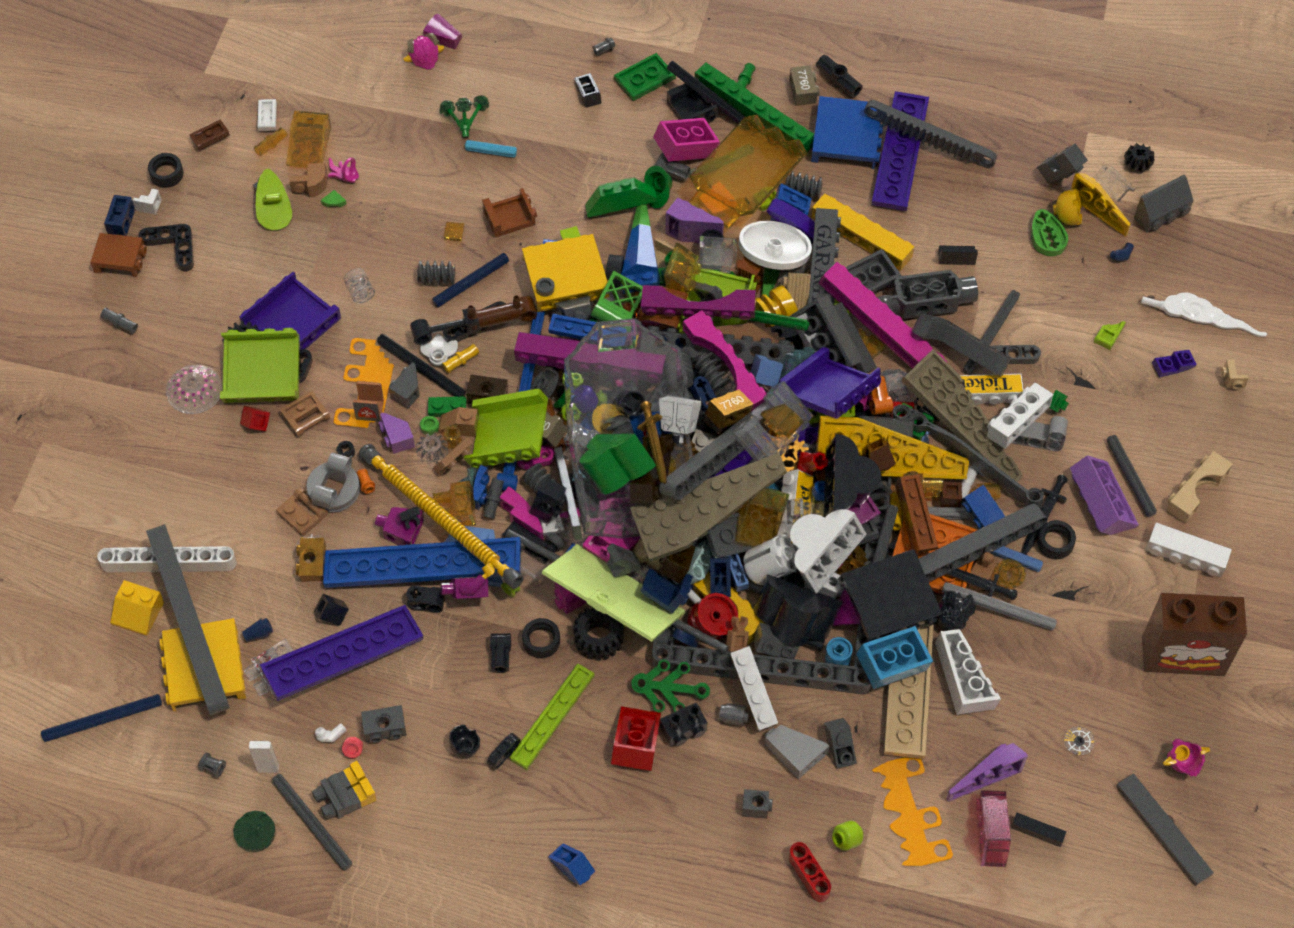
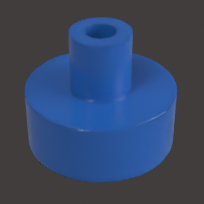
[812,481,824,501]

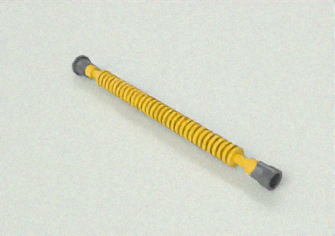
[359,444,524,589]

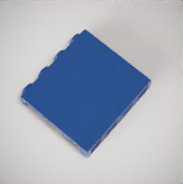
[811,96,883,169]

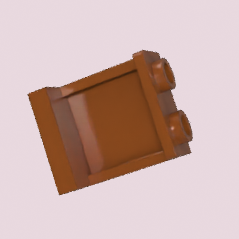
[482,188,537,238]
[90,233,147,277]

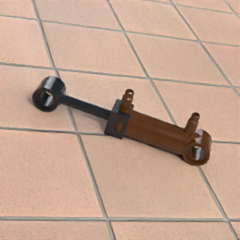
[410,295,537,345]

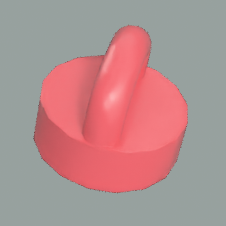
[342,737,363,758]

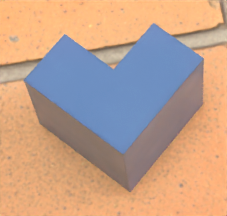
[750,354,783,388]

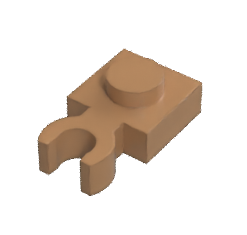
[726,616,749,652]

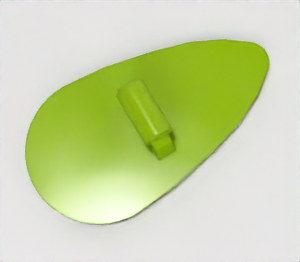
[255,169,292,231]

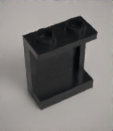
[667,78,718,122]

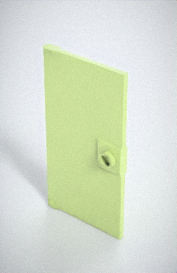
[542,544,686,642]

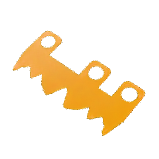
[872,757,953,866]

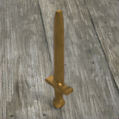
[637,401,666,484]

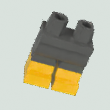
[312,761,376,819]

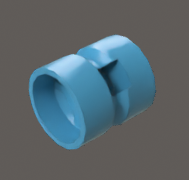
[824,637,853,666]

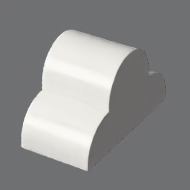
[790,509,867,594]

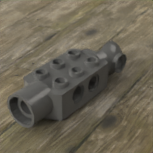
[877,270,978,319]

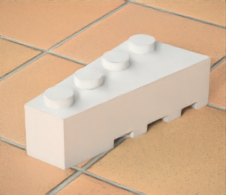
[935,629,1001,715]

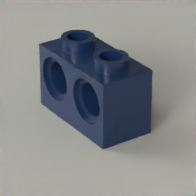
[104,195,135,236]

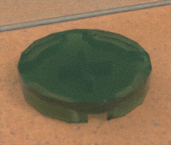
[233,810,276,853]

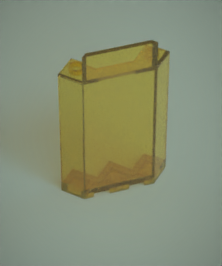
[688,115,807,229]

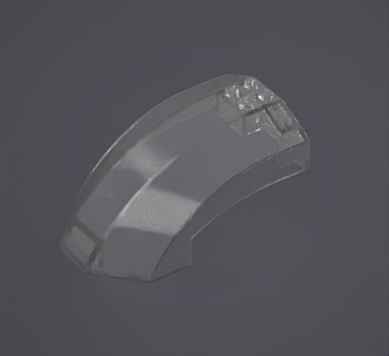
[564,318,693,539]

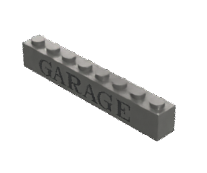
[808,208,841,304]

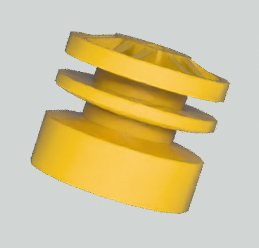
[756,285,798,327]

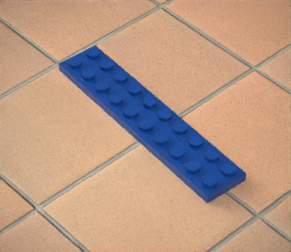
[323,537,521,588]

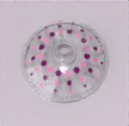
[165,364,223,414]

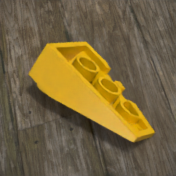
[1071,173,1131,236]

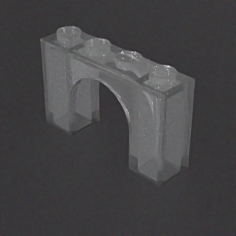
[732,381,813,461]

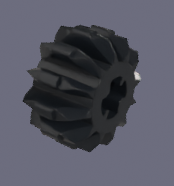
[1124,143,1155,173]

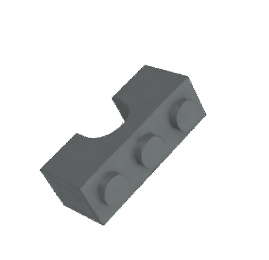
[1037,143,1088,184]

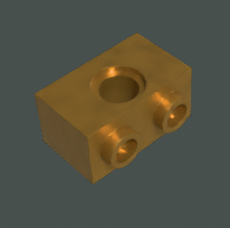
[296,538,326,582]

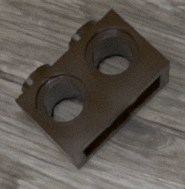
[658,545,696,583]

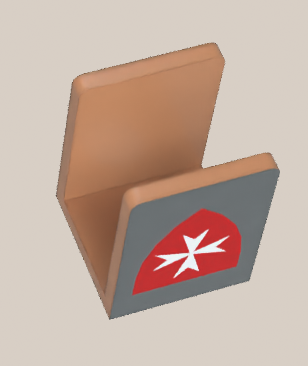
[353,381,384,421]

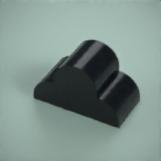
[823,434,881,518]
[754,574,843,646]

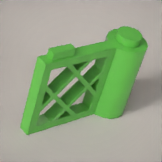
[590,271,643,332]

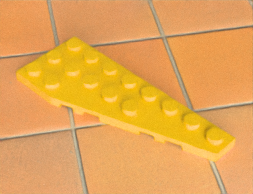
[816,416,969,479]

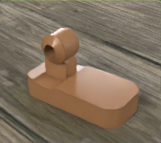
[967,552,998,592]

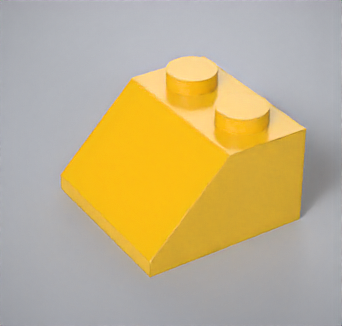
[110,580,164,636]

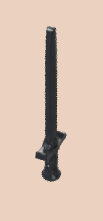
[1022,475,1068,555]
[946,568,1018,600]

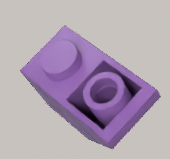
[378,413,415,454]

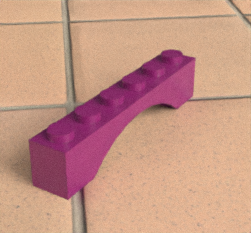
[641,285,756,320]

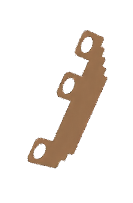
[691,322,794,371]

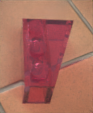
[975,790,1011,867]

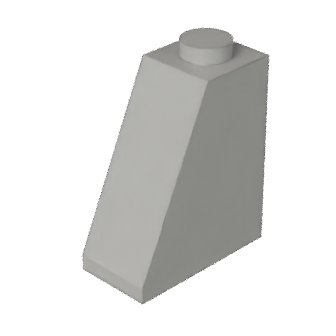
[765,725,829,779]

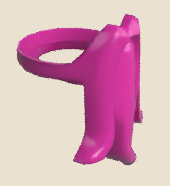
[328,157,359,183]

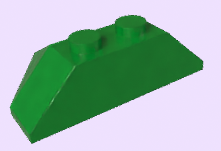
[585,176,657,218]

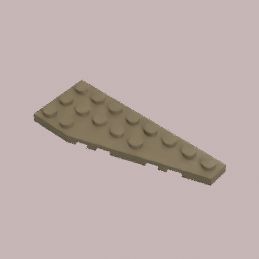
[901,349,1023,482]
[630,453,787,562]

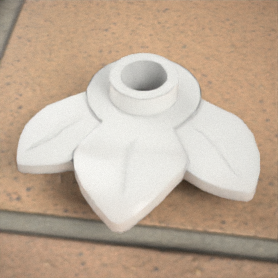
[421,334,458,366]

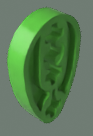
[1031,209,1068,256]

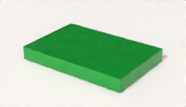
[614,53,676,101]

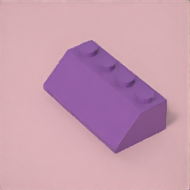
[1070,455,1139,535]

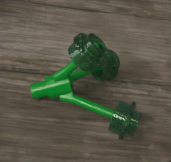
[439,95,489,138]

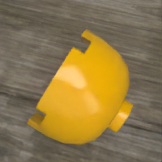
[1053,189,1082,225]

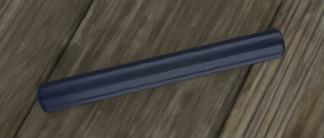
[432,253,509,307]

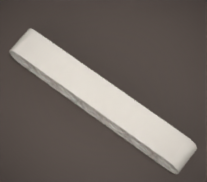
[97,546,237,573]

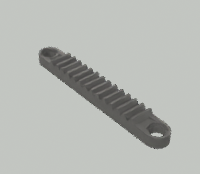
[864,100,997,168]

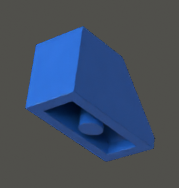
[548,843,595,885]

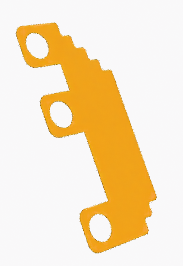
[333,338,394,428]

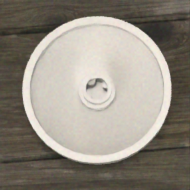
[738,221,812,270]

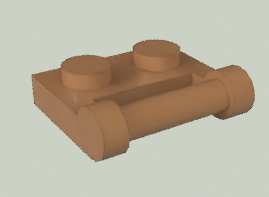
[280,391,330,437]
[433,437,473,475]
[276,488,328,536]

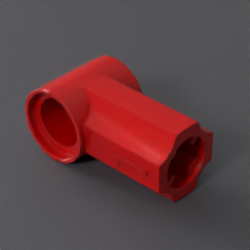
[796,452,828,476]

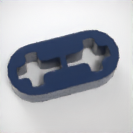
[690,376,716,412]
[672,628,700,647]

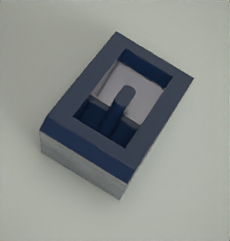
[709,557,731,597]

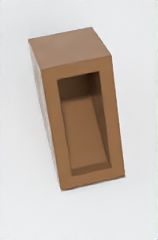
[438,407,479,437]

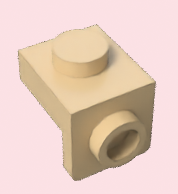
[1221,359,1249,390]

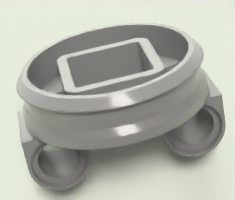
[307,452,360,512]

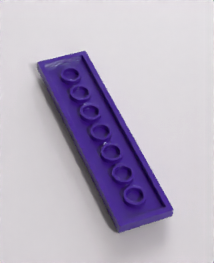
[871,91,929,211]
[259,605,424,701]

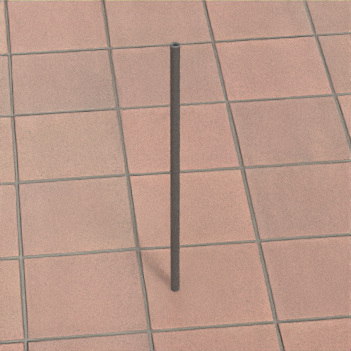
[506,529,729,653]

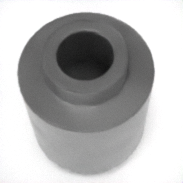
[719,703,750,726]

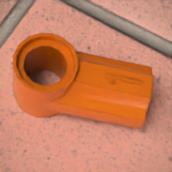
[869,376,893,415]

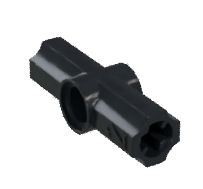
[816,55,863,97]

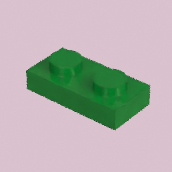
[428,396,467,417]

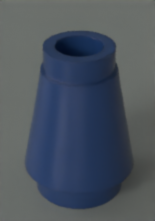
[242,618,274,642]

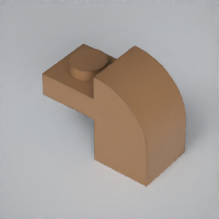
[289,163,328,197]

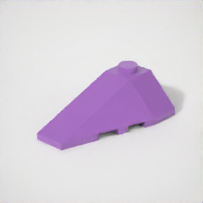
[946,743,1028,802]

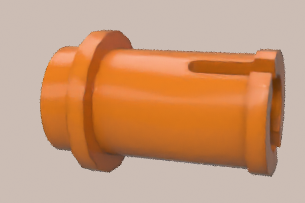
[356,469,375,494]

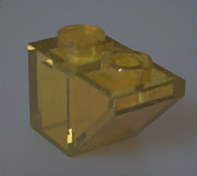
[760,404,804,439]

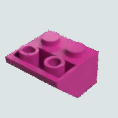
[583,520,637,563]

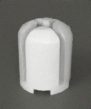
[743,534,797,585]

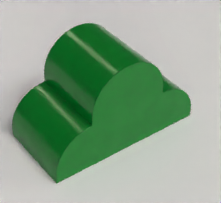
[579,434,656,495]

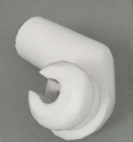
[315,723,347,742]

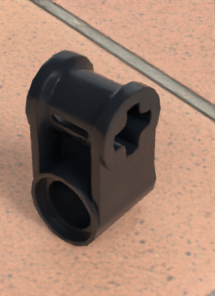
[406,586,445,613]

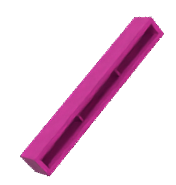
[818,262,947,369]

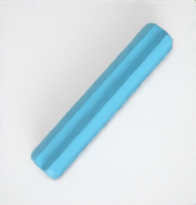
[465,140,517,157]

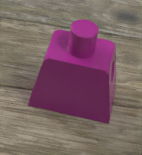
[375,507,424,545]

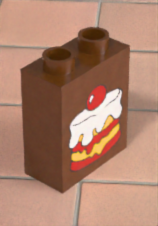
[1142,593,1247,676]

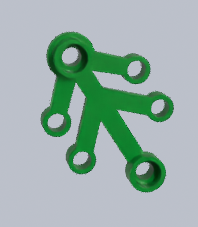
[631,659,710,712]

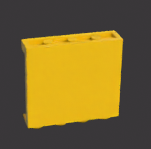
[522,234,609,312]
[159,618,246,712]

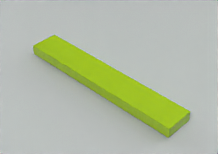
[510,664,595,770]

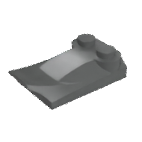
[846,249,901,293]

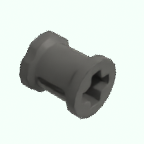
[198,753,226,778]

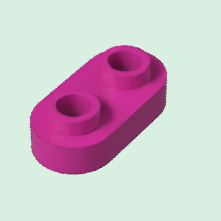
[517,445,555,469]

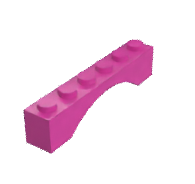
[683,310,767,411]

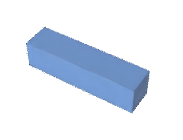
[725,554,749,592]

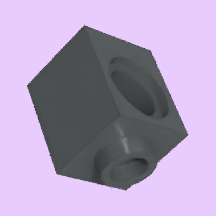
[742,789,773,819]

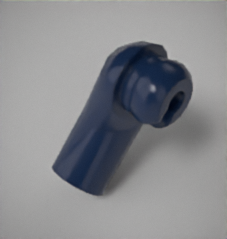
[1110,243,1134,261]

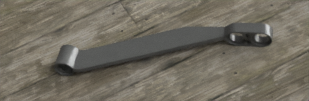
[893,405,1044,509]

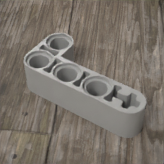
[991,416,1068,451]

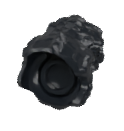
[937,590,976,631]

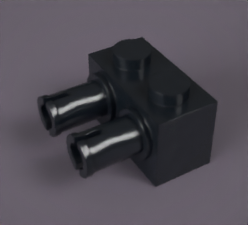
[660,702,708,747]

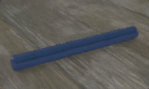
[41,694,162,742]

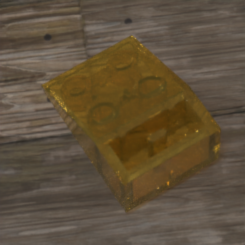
[286,110,331,167]
[736,487,790,546]

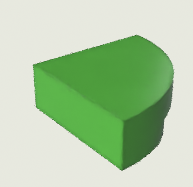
[321,190,347,207]

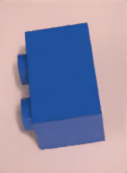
[962,485,1005,529]

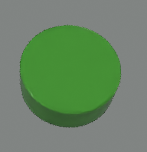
[420,416,439,435]

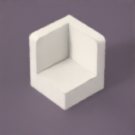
[133,189,162,215]

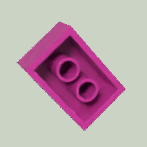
[653,118,720,162]

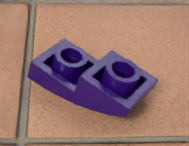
[1152,350,1197,377]

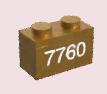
[706,390,754,429]

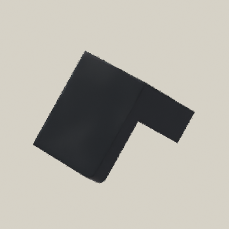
[314,594,349,626]

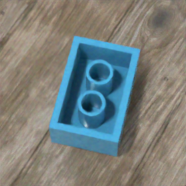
[856,626,933,689]

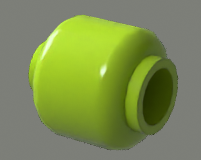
[832,821,863,851]

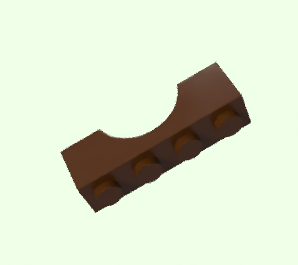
[814,437,896,481]

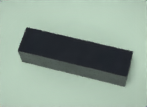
[1011,813,1067,847]

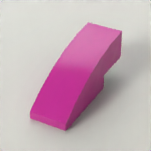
[499,487,544,540]

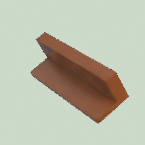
[895,474,938,557]

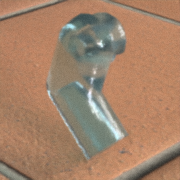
[456,467,477,491]

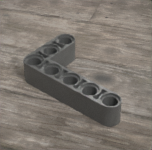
[912,314,1011,376]

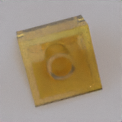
[664,243,702,297]

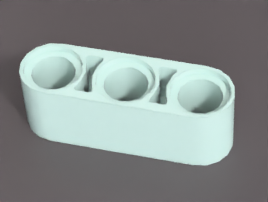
[688,539,714,584]

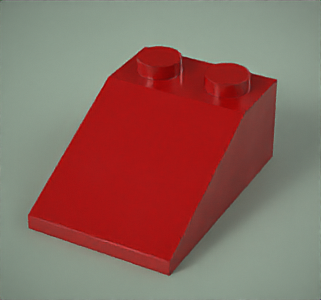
[611,706,661,771]

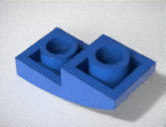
[473,465,490,510]

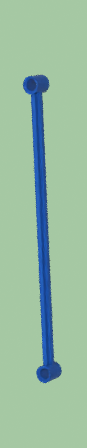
[497,239,557,491]

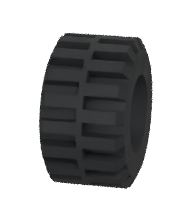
[573,607,624,660]

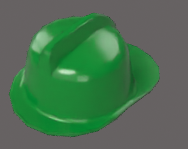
[644,166,672,208]

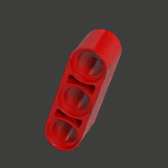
[789,842,831,902]

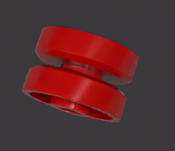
[687,593,738,640]

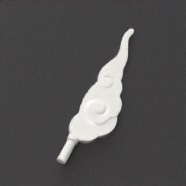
[1141,292,1267,337]

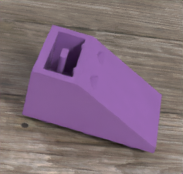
[666,198,724,243]

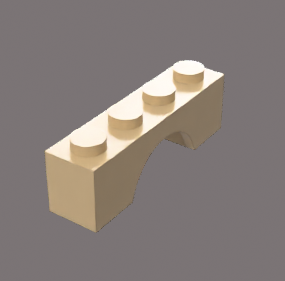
[1166,451,1233,524]

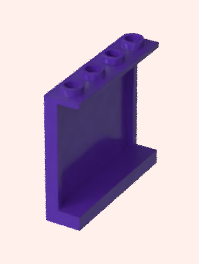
[239,271,341,350]
[779,347,881,419]

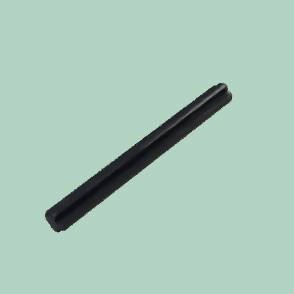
[667,61,753,131]
[377,333,466,397]

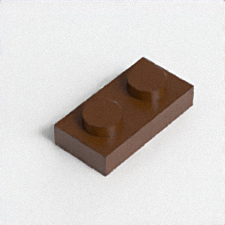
[189,119,230,151]

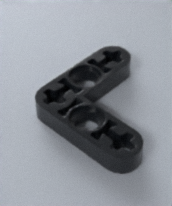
[139,224,194,272]

